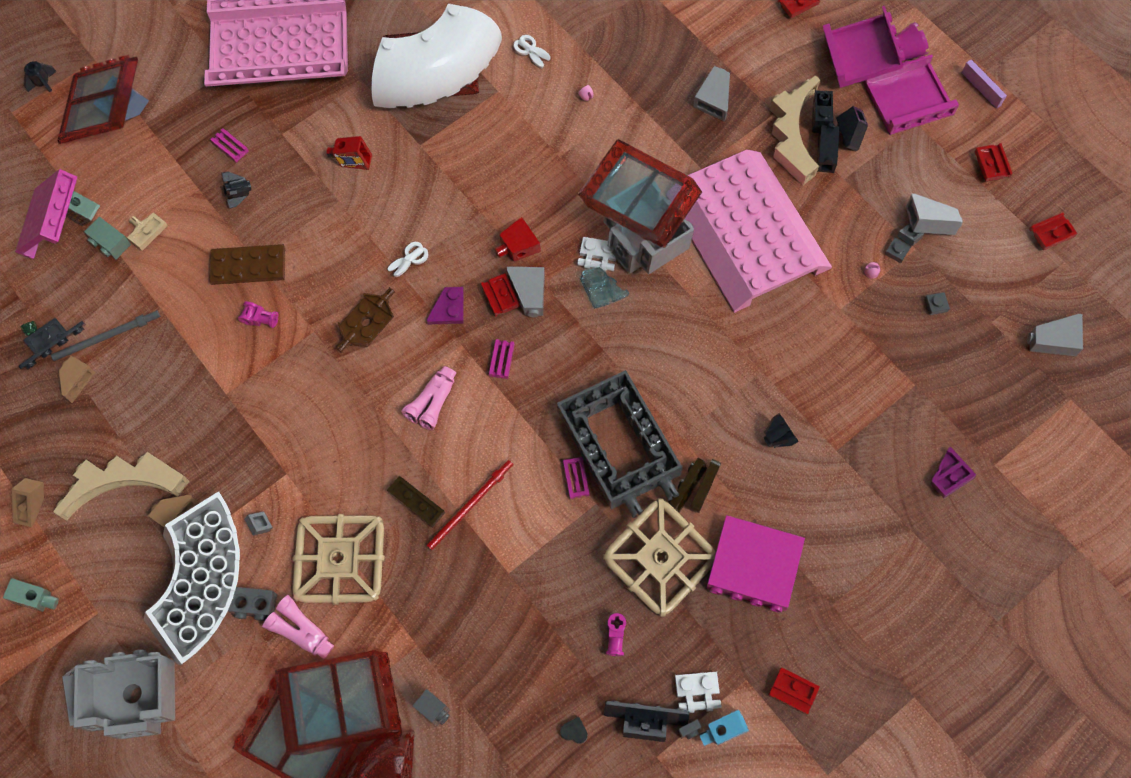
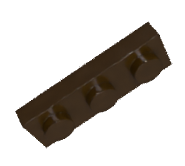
[668,458,707,513]
[387,476,445,528]

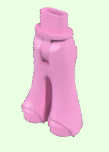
[401,366,456,431]
[262,595,334,659]

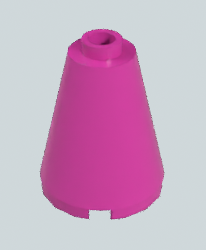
[895,22,929,60]

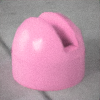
[578,85,594,101]
[864,262,880,279]

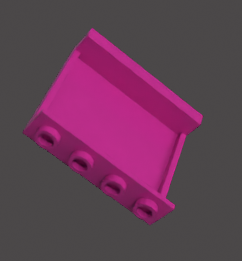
[823,6,905,88]
[864,55,959,135]
[15,169,77,259]
[706,515,805,613]

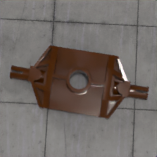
[336,287,395,353]

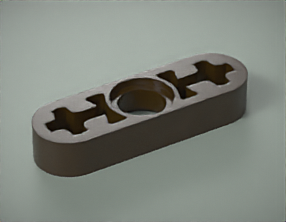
[690,459,721,513]

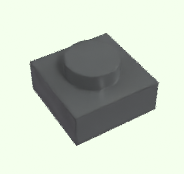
[897,223,924,246]
[885,238,911,263]
[925,292,950,315]
[244,511,273,536]
[678,719,701,740]

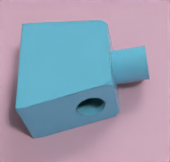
[699,710,749,746]

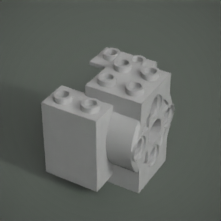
[603,176,694,275]
[74,650,175,740]

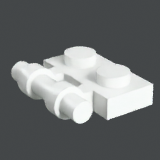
[578,237,616,272]
[675,672,721,713]

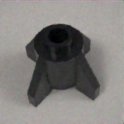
[23,61,56,92]
[220,171,251,208]
[763,413,799,448]

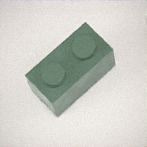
[84,216,131,260]

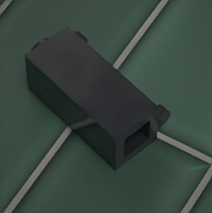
[817,123,839,173]

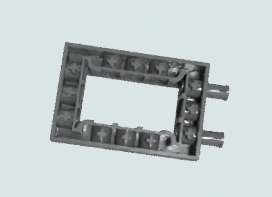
[557,370,682,518]

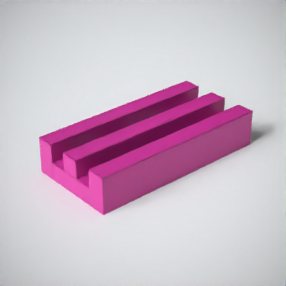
[210,128,249,163]
[489,339,515,379]
[563,457,589,499]

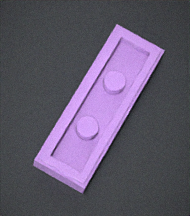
[962,60,1007,109]

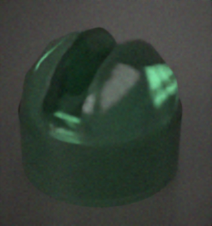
[20,321,38,336]

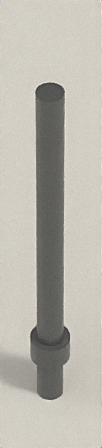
[51,310,161,361]

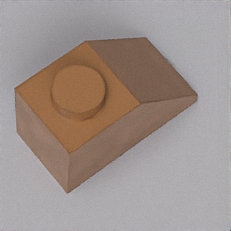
[59,355,96,403]
[12,478,44,527]
[148,495,198,528]

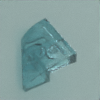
[580,267,629,309]

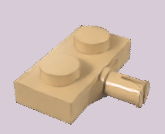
[127,213,168,251]

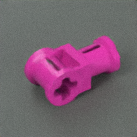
[238,301,279,328]
[605,613,626,656]

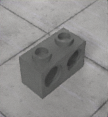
[228,587,277,621]
[413,689,450,727]

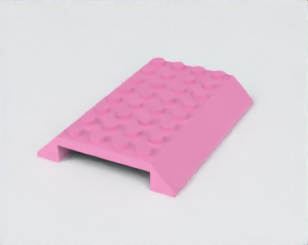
[204,0,348,87]
[666,150,832,313]

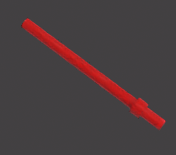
[426,460,514,551]

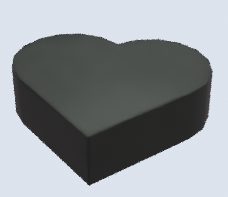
[560,716,588,744]

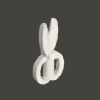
[514,35,550,68]
[388,242,429,277]

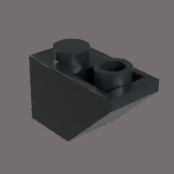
[812,90,833,133]
[836,106,868,151]

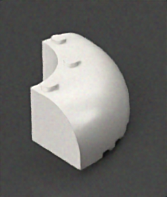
[372,4,502,108]
[144,492,240,666]

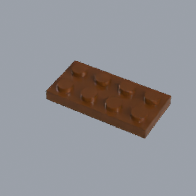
[210,244,285,285]

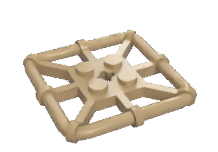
[603,498,716,617]
[292,514,385,605]

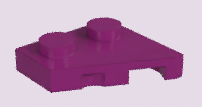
[427,287,464,325]
[931,447,976,498]

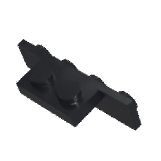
[18,318,86,370]
[604,701,690,742]

